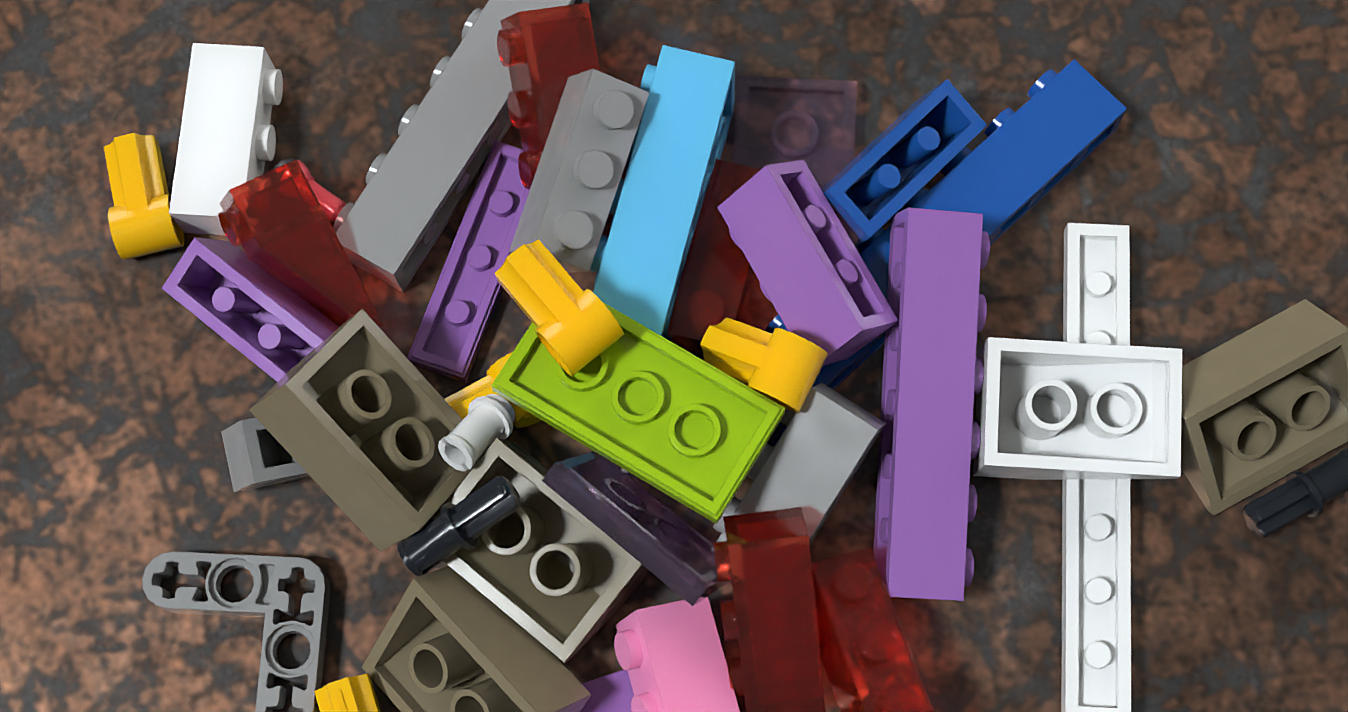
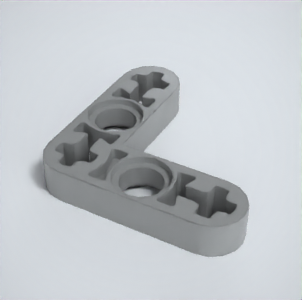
[142,552,331,712]

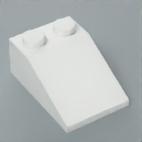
[973,337,1182,480]

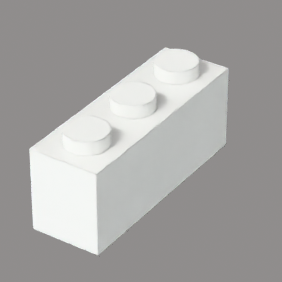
[169,43,283,237]

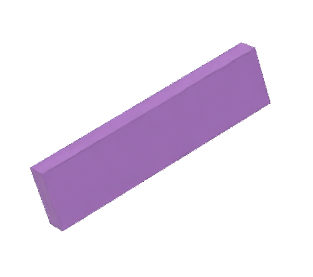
[407,140,541,383]

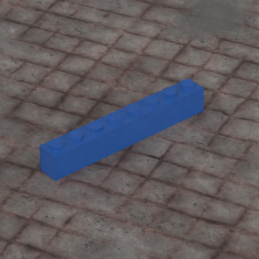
[765,59,1127,446]

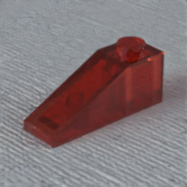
[218,159,384,328]
[667,159,761,344]

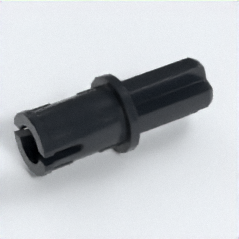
[1242,448,1348,538]
[397,476,520,576]

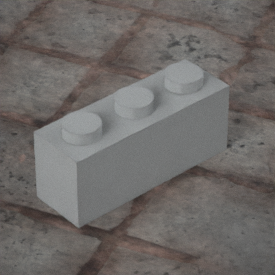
[509,69,649,273]
[712,383,887,592]

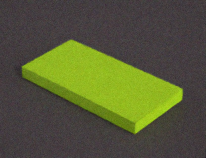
[491,302,785,524]

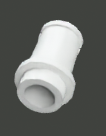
[438,394,515,471]

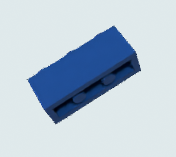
[821,79,987,247]

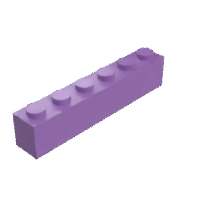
[871,207,990,601]

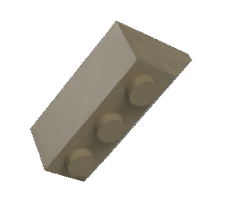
[1181,299,1348,516]
[249,309,487,552]
[432,438,659,663]
[361,566,591,712]

